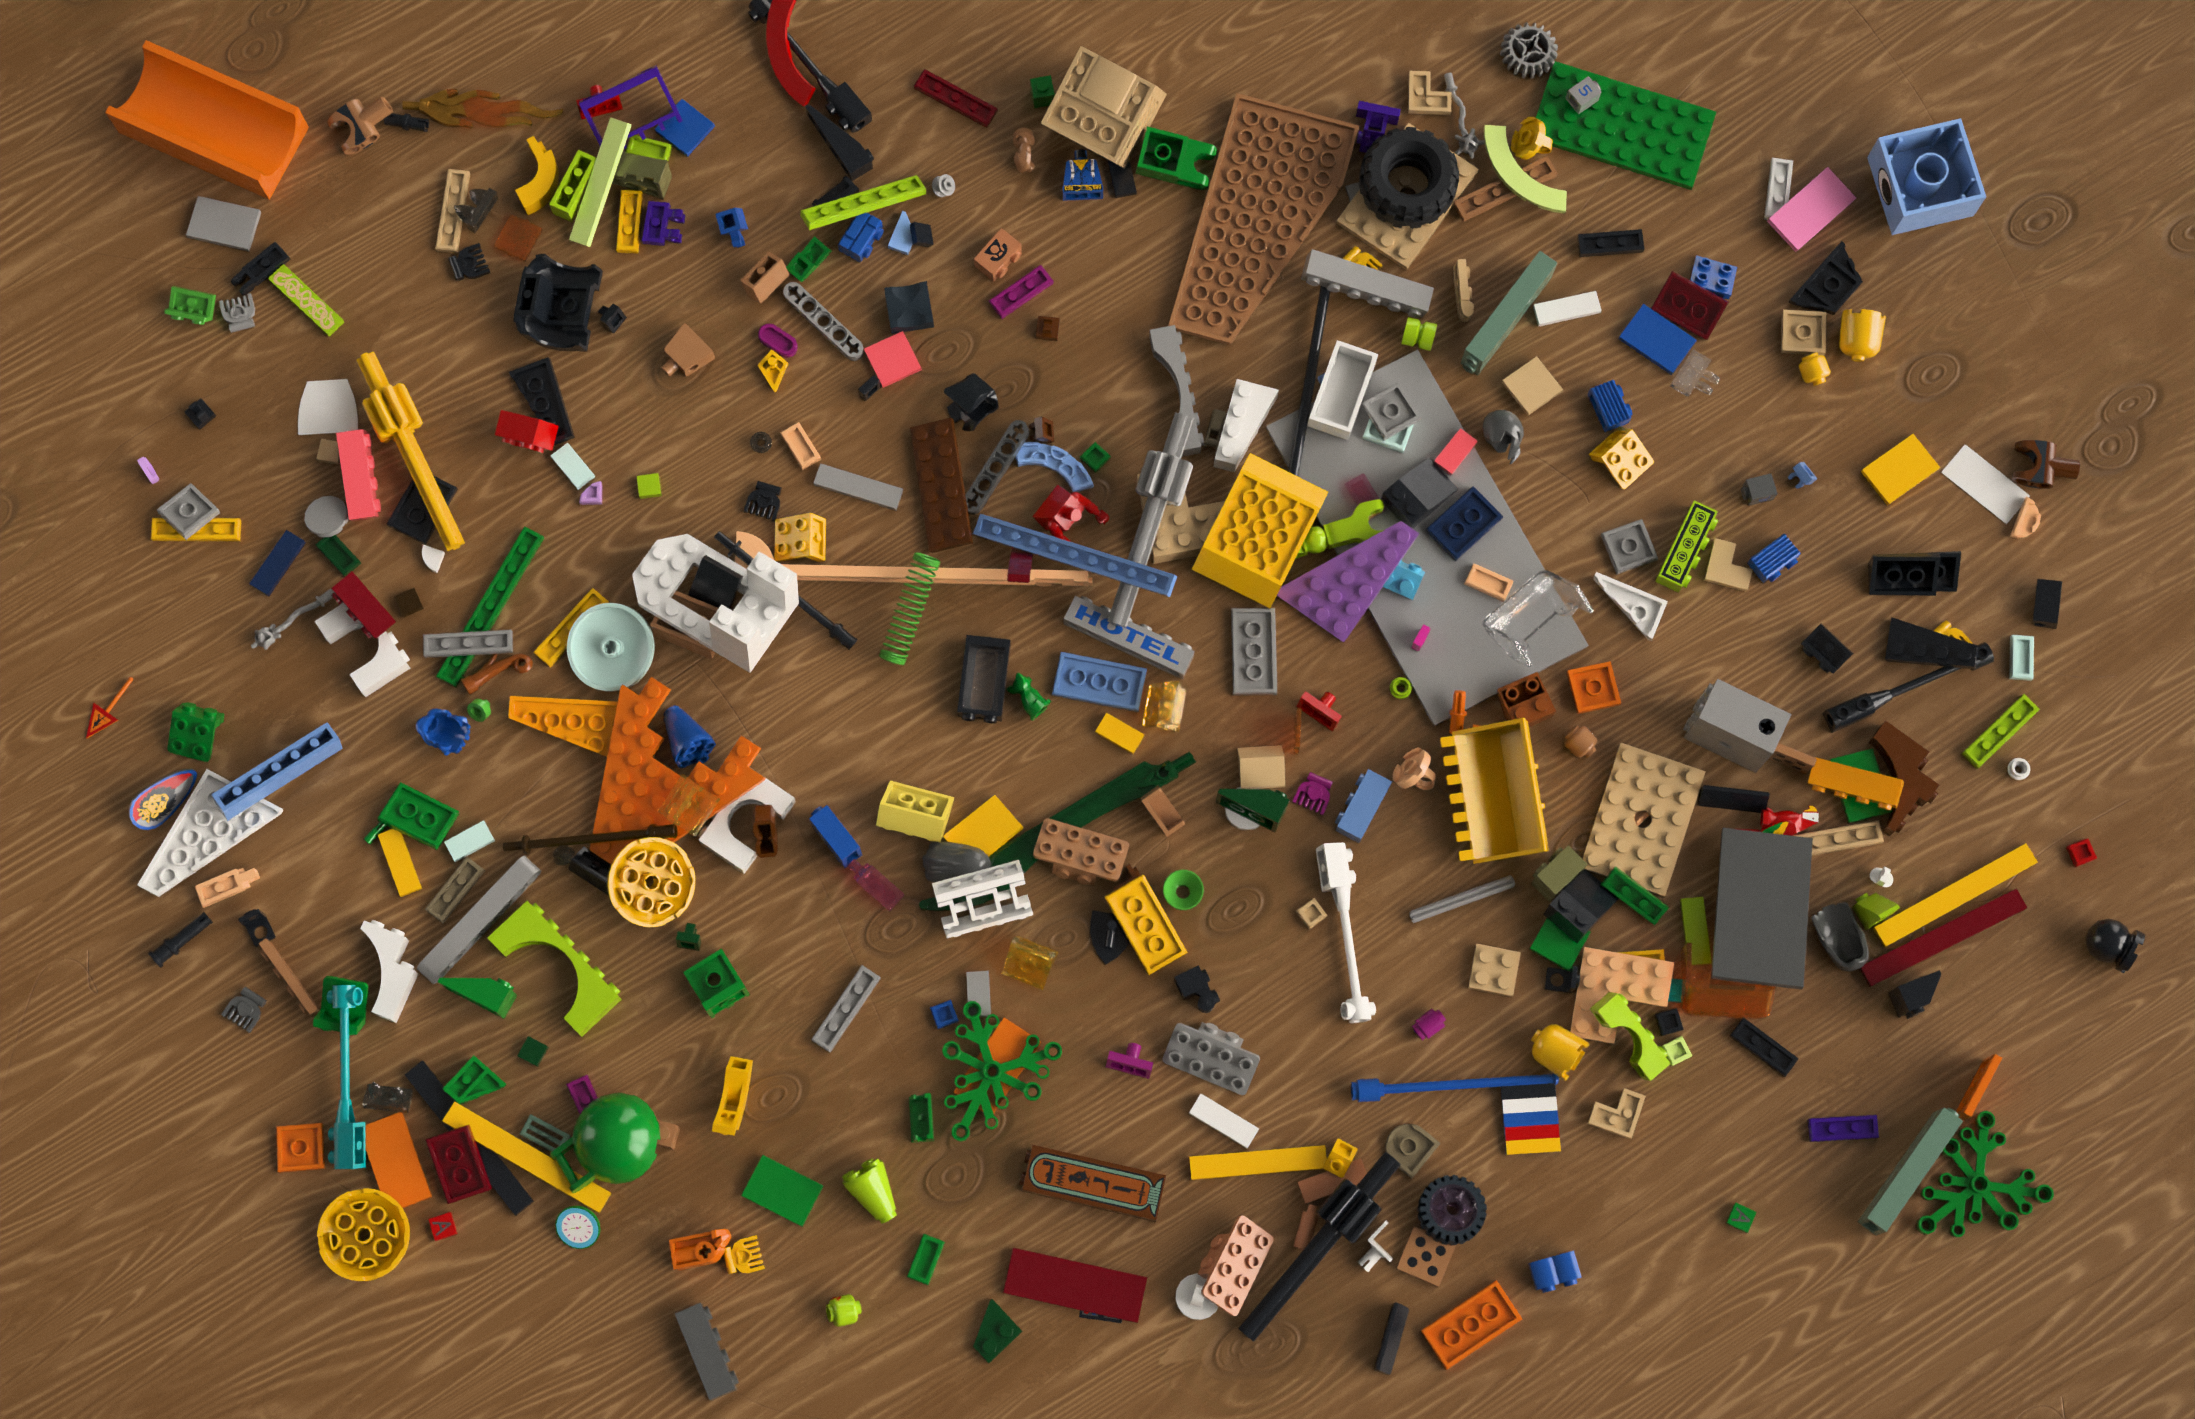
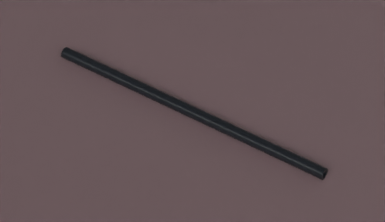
[1288,286,1330,477]

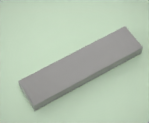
[813,463,903,511]
[423,630,513,658]
[811,965,881,1053]

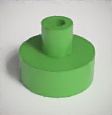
[467,698,491,722]

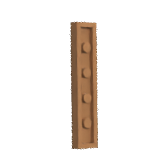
[1454,156,1558,222]

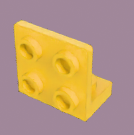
[1589,426,1654,489]
[774,513,826,562]

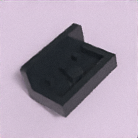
[1801,623,1854,674]

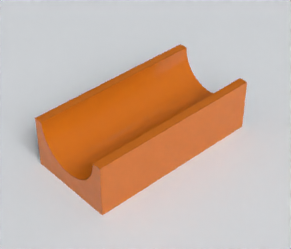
[105,40,309,200]

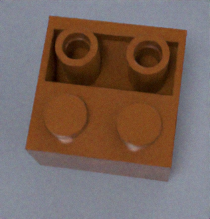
[1497,672,1556,727]

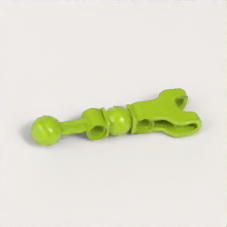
[1295,499,1384,559]

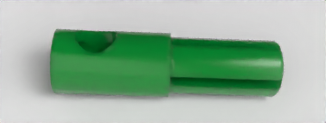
[364,822,387,844]

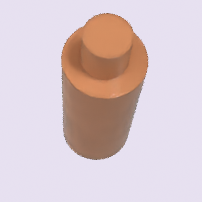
[1293,1204,1319,1250]

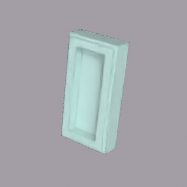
[551,443,595,490]
[2009,635,2034,681]
[444,821,495,862]

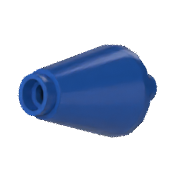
[663,706,716,769]

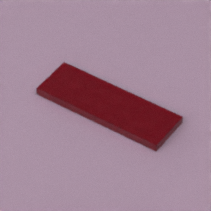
[1003,1248,1148,1323]

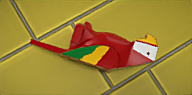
[1739,805,1819,836]

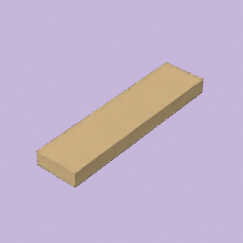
[435,169,470,254]
[1793,820,1884,856]

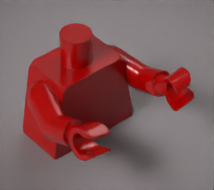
[1032,485,1109,542]

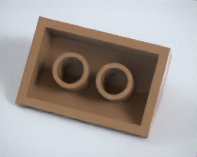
[650,591,719,659]

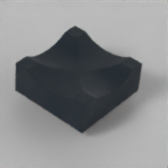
[884,281,934,334]

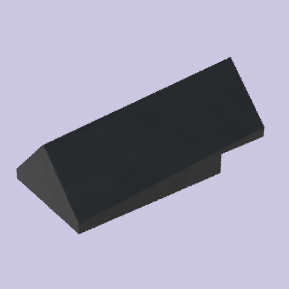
[1868,551,1961,596]

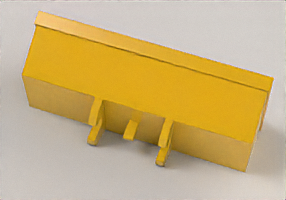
[1440,718,1549,864]

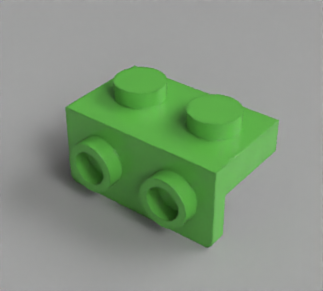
[164,286,216,325]

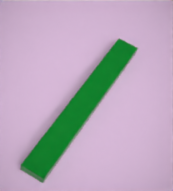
[436,526,544,688]

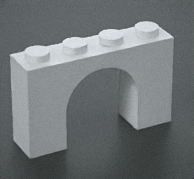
[315,603,410,697]
[699,768,796,874]

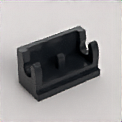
[812,175,859,207]
[2033,579,2062,629]

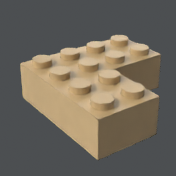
[1137,474,1225,564]

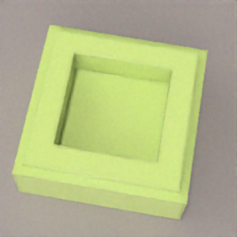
[1661,1036,1692,1067]

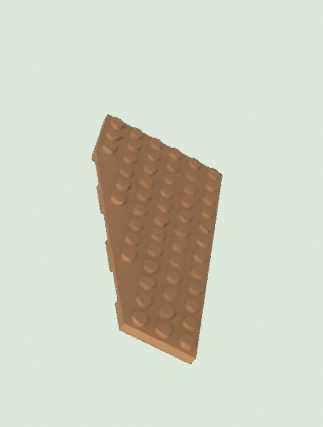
[1168,93,1360,345]

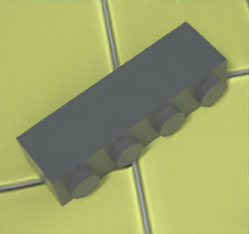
[675,1303,739,1401]

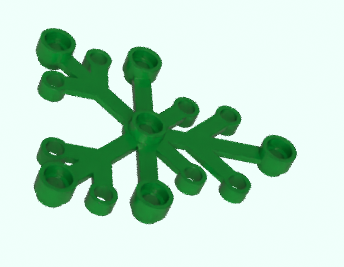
[942,1001,1062,1142]
[1916,1111,2054,1238]

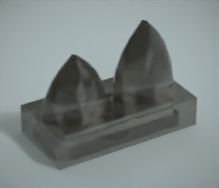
[454,188,498,233]
[362,1082,413,1113]

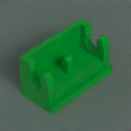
[909,1093,934,1143]

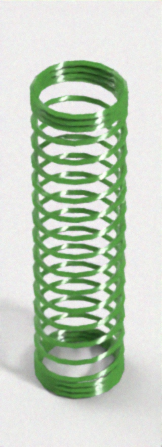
[879,552,941,665]

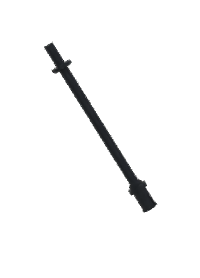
[714,531,858,650]

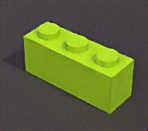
[549,150,596,222]

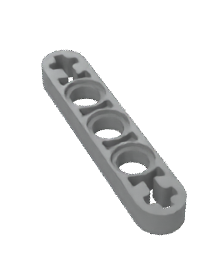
[783,282,864,361]

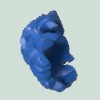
[416,709,471,756]

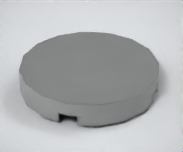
[304,496,349,538]

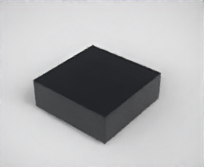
[910,222,934,247]
[858,375,880,401]
[1654,1008,1684,1036]

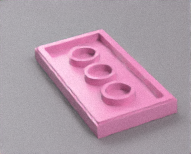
[1767,167,1856,252]

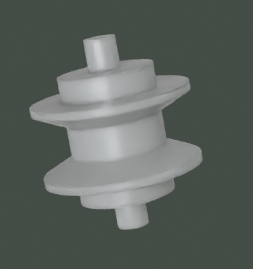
[932,174,955,197]

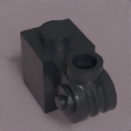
[1174,965,1220,1013]

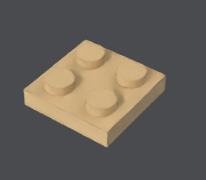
[1781,309,1826,356]
[1468,944,1521,997]

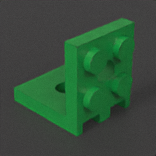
[683,948,750,1019]

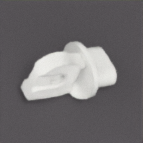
[1870,866,1893,887]

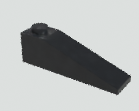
[805,104,874,181]

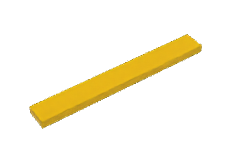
[1873,843,2038,948]
[442,1101,611,1213]

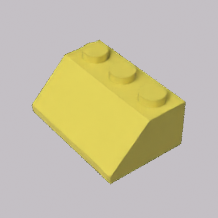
[876,781,954,842]

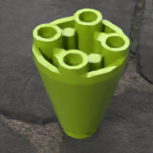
[842,1158,897,1224]

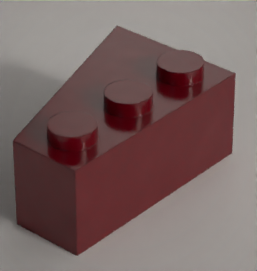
[331,571,396,639]

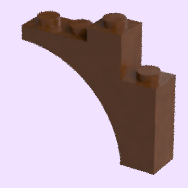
[1868,720,1939,836]

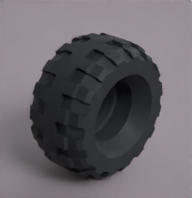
[1359,127,1459,229]

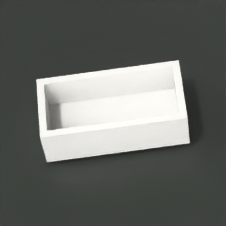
[1307,340,1378,440]

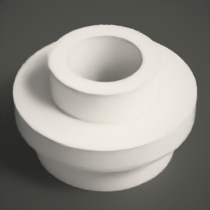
[2007,758,2030,780]

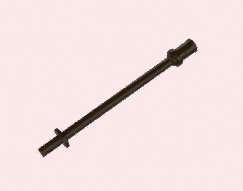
[503,824,678,855]

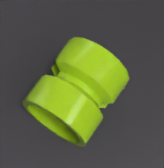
[1401,317,1437,351]

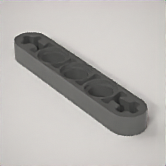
[965,420,1029,515]

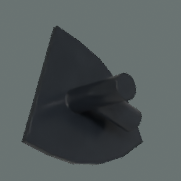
[1090,910,1130,965]

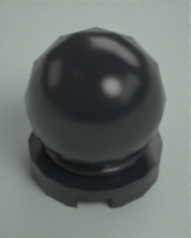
[2085,918,2145,973]

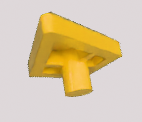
[758,349,788,392]

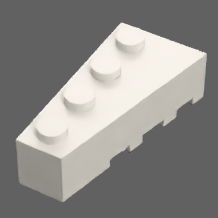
[1214,379,1279,472]

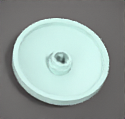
[567,603,655,692]

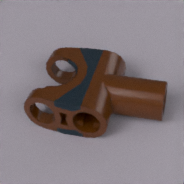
[2012,440,2080,489]

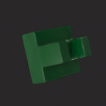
[676,923,701,951]

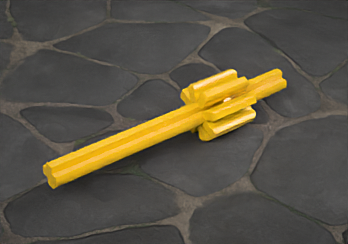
[356,352,465,551]

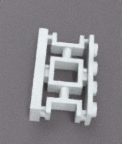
[932,860,1033,938]

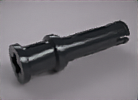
[148,912,213,968]

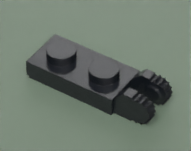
[231,242,291,295]

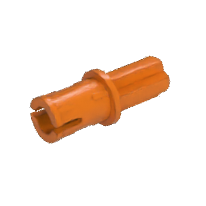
[1449,690,1467,734]

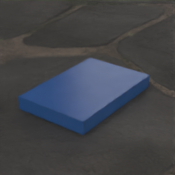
[1618,304,1697,375]

